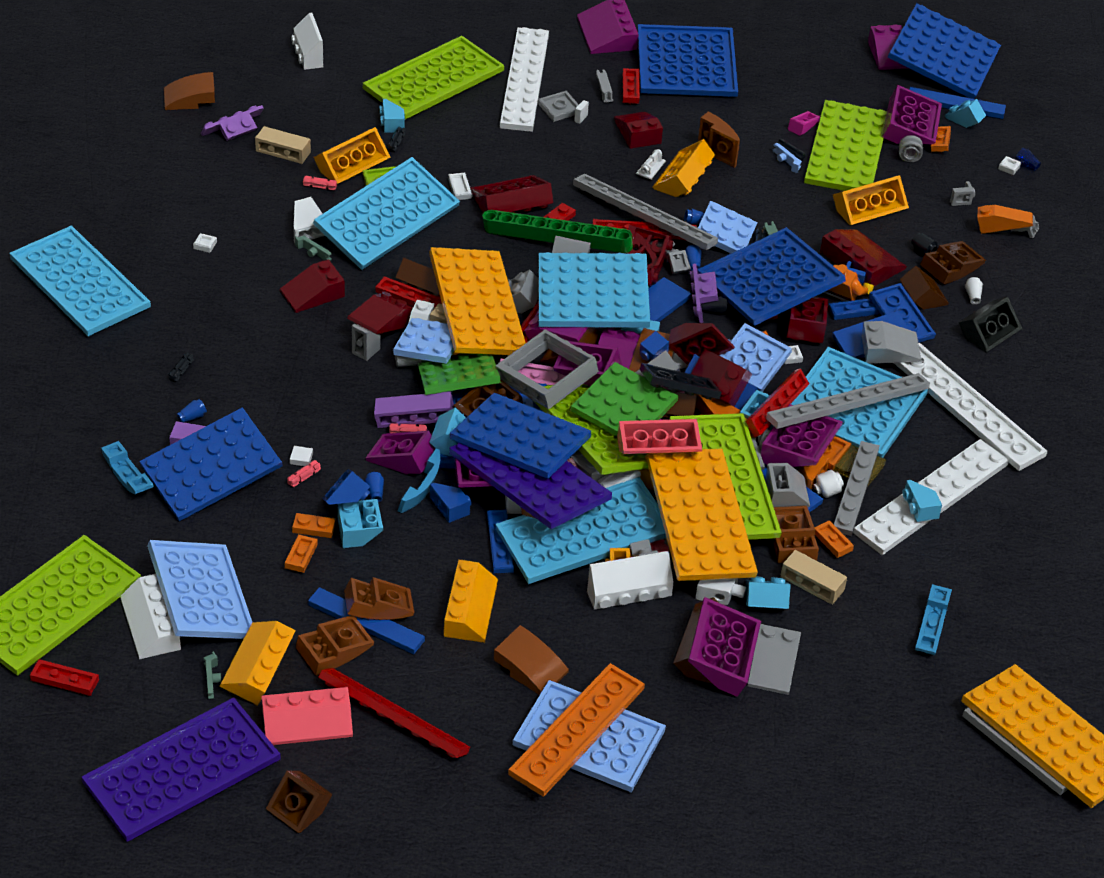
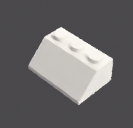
[291,13,323,70]

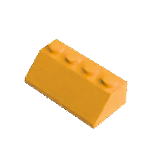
[313,127,391,184]
[653,139,715,197]
[833,175,909,225]
[444,560,498,643]
[220,621,296,706]

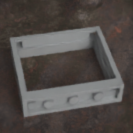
[496,329,599,409]

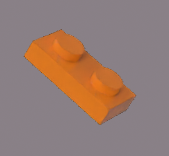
[931,126,951,152]
[292,513,336,538]
[814,520,854,558]
[285,534,318,573]

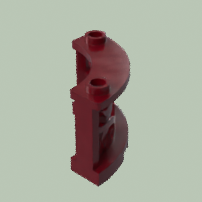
[619,225,674,286]

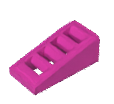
[788,111,821,136]

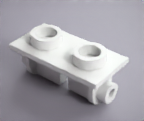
[636,149,666,180]

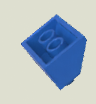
[322,469,370,504]

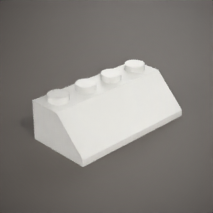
[587,551,673,609]
[120,574,181,659]

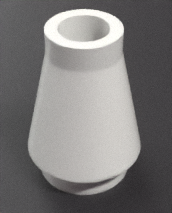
[965,277,983,304]

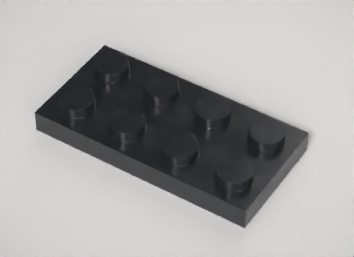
[639,363,722,400]

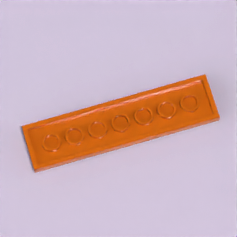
[508,663,645,797]

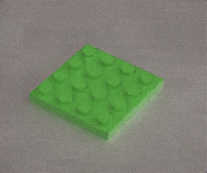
[418,353,501,395]
[571,362,678,436]

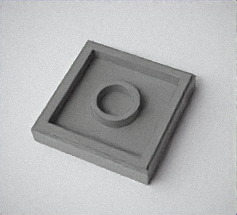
[538,91,579,122]

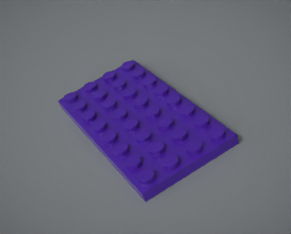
[449,443,612,529]
[82,698,281,842]

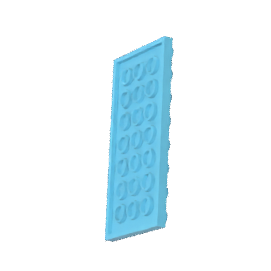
[313,157,460,270]
[9,226,151,336]
[496,477,667,584]

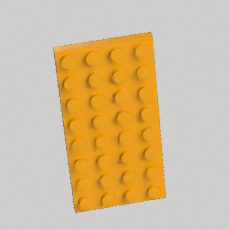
[429,247,526,355]
[646,449,758,581]
[961,664,1104,808]

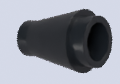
[702,296,728,314]

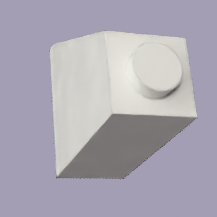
[294,197,325,242]

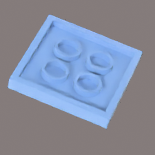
[698,201,757,253]
[393,318,454,364]
[720,323,792,392]

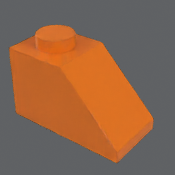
[798,455,829,490]

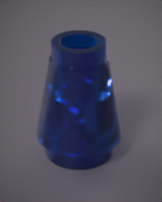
[1016,148,1041,170]

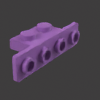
[201,105,264,141]
[690,264,718,323]

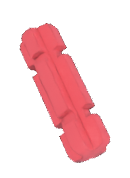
[303,176,337,191]
[389,423,427,433]
[287,460,321,487]

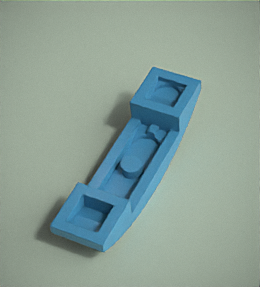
[101,441,154,494]
[398,448,440,513]
[915,584,952,655]

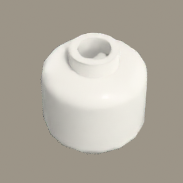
[813,470,844,498]

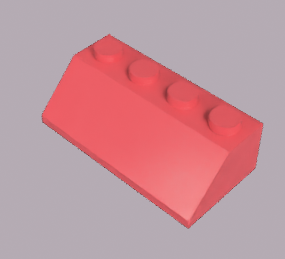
[617,419,702,454]
[262,687,353,745]

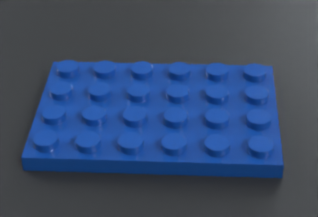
[450,393,591,479]
[140,407,282,521]

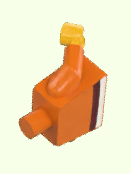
[823,264,874,302]

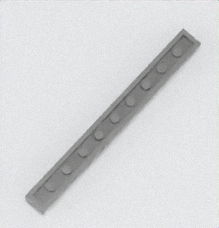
[573,174,718,250]
[766,373,930,429]

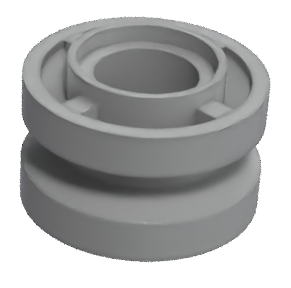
[899,136,923,162]

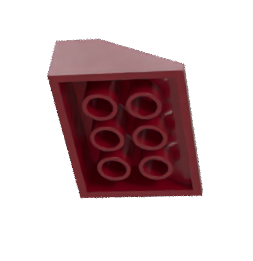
[470,175,553,213]
[820,229,907,286]

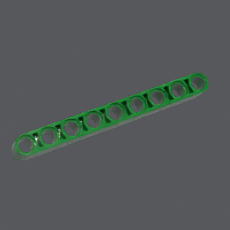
[482,210,633,253]

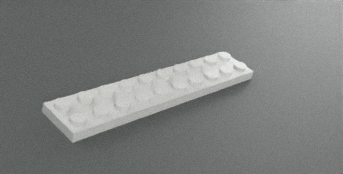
[500,27,549,132]
[894,343,1047,471]
[853,439,1009,555]

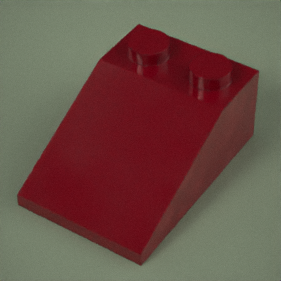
[614,112,663,149]
[280,259,345,313]
[347,292,412,334]
[787,297,828,343]
[669,323,735,365]
[691,349,752,407]

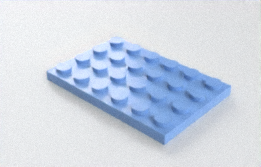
[147,540,252,639]
[513,680,666,793]

